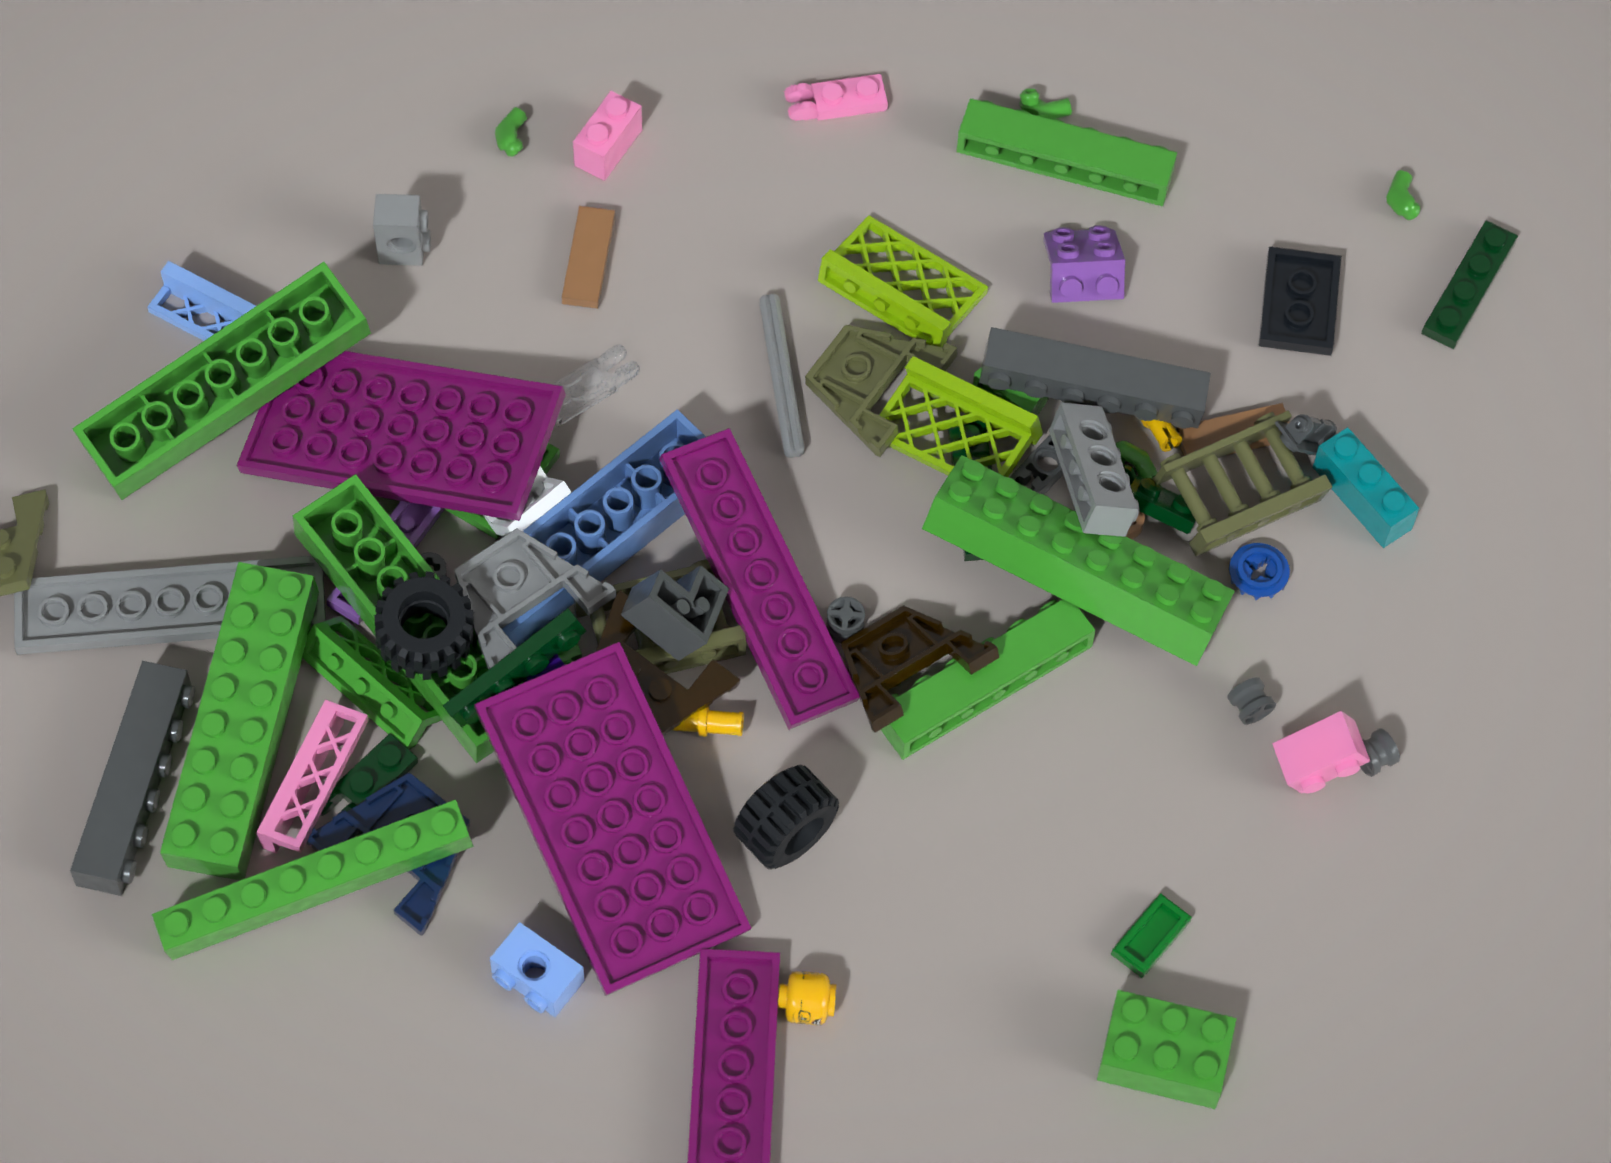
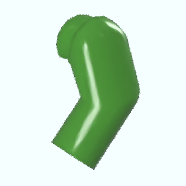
[1019,88,1072,119]
[495,107,527,157]
[1386,170,1420,220]
[1116,440,1158,479]

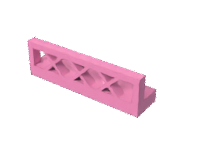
[256,699,369,854]

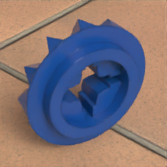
[1228,543,1290,600]

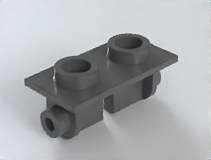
[1275,414,1337,455]

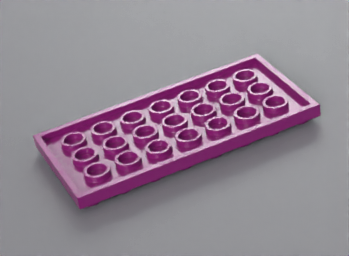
[236,351,566,521]
[474,642,752,996]

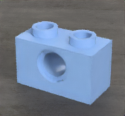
[490,922,585,1017]

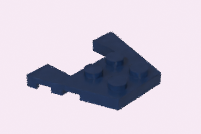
[306,772,470,936]

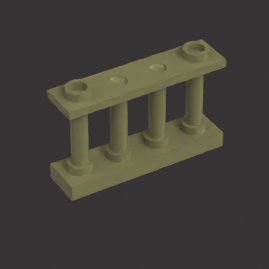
[1153,410,1332,557]
[574,559,746,674]

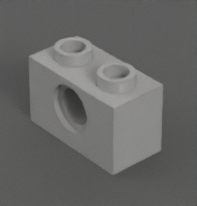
[373,194,431,266]

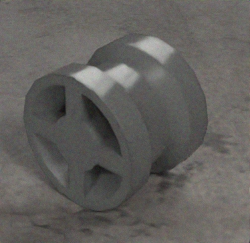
[826,597,865,643]
[1227,677,1276,725]
[1360,728,1400,777]

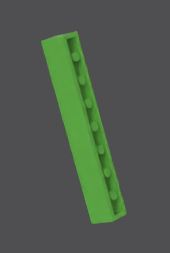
[152,800,474,960]

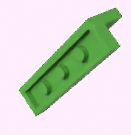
[302,616,442,749]

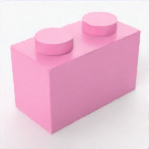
[573,91,642,181]
[1272,711,1370,794]

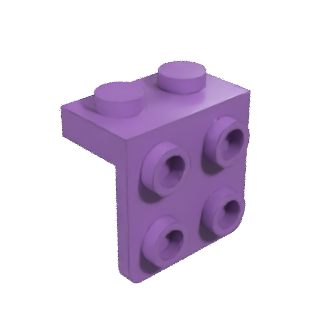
[1044,226,1125,303]

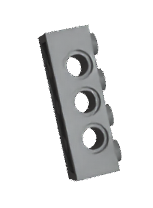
[1049,402,1139,537]

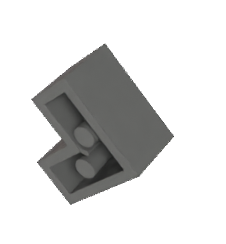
[621,565,729,661]

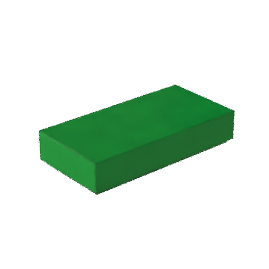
[1111,893,1192,979]

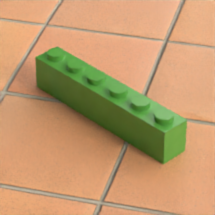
[956,98,1177,207]
[881,599,1095,760]

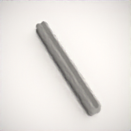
[760,294,805,458]

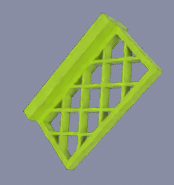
[818,215,988,347]
[879,356,1043,477]

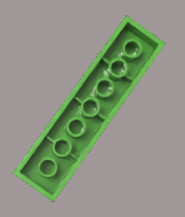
[72,261,371,500]
[922,455,1235,666]
[293,474,523,764]
[160,562,319,881]

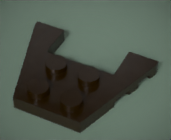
[596,590,741,735]
[841,605,1000,733]

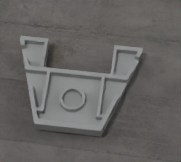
[454,528,616,670]

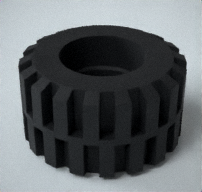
[374,571,473,680]
[733,765,839,869]

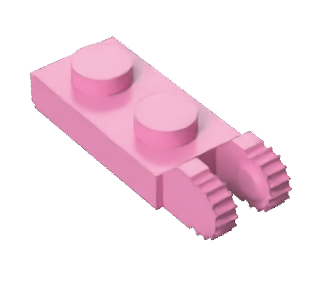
[784,74,888,121]

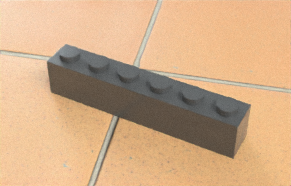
[979,327,1211,429]
[70,660,195,896]

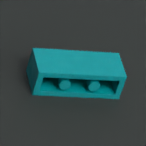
[1312,427,1420,548]

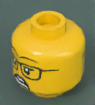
[778,971,836,1025]

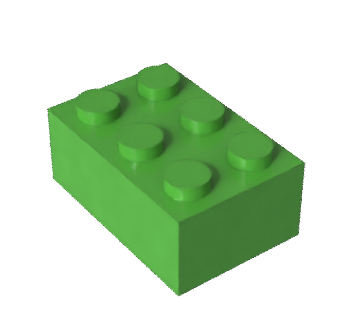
[1097,990,1237,1109]

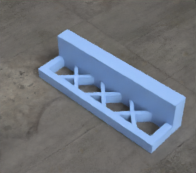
[147,261,256,341]

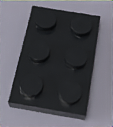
[1258,246,1341,356]

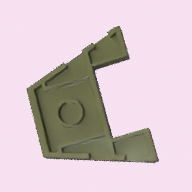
[805,325,957,457]
[0,489,49,596]

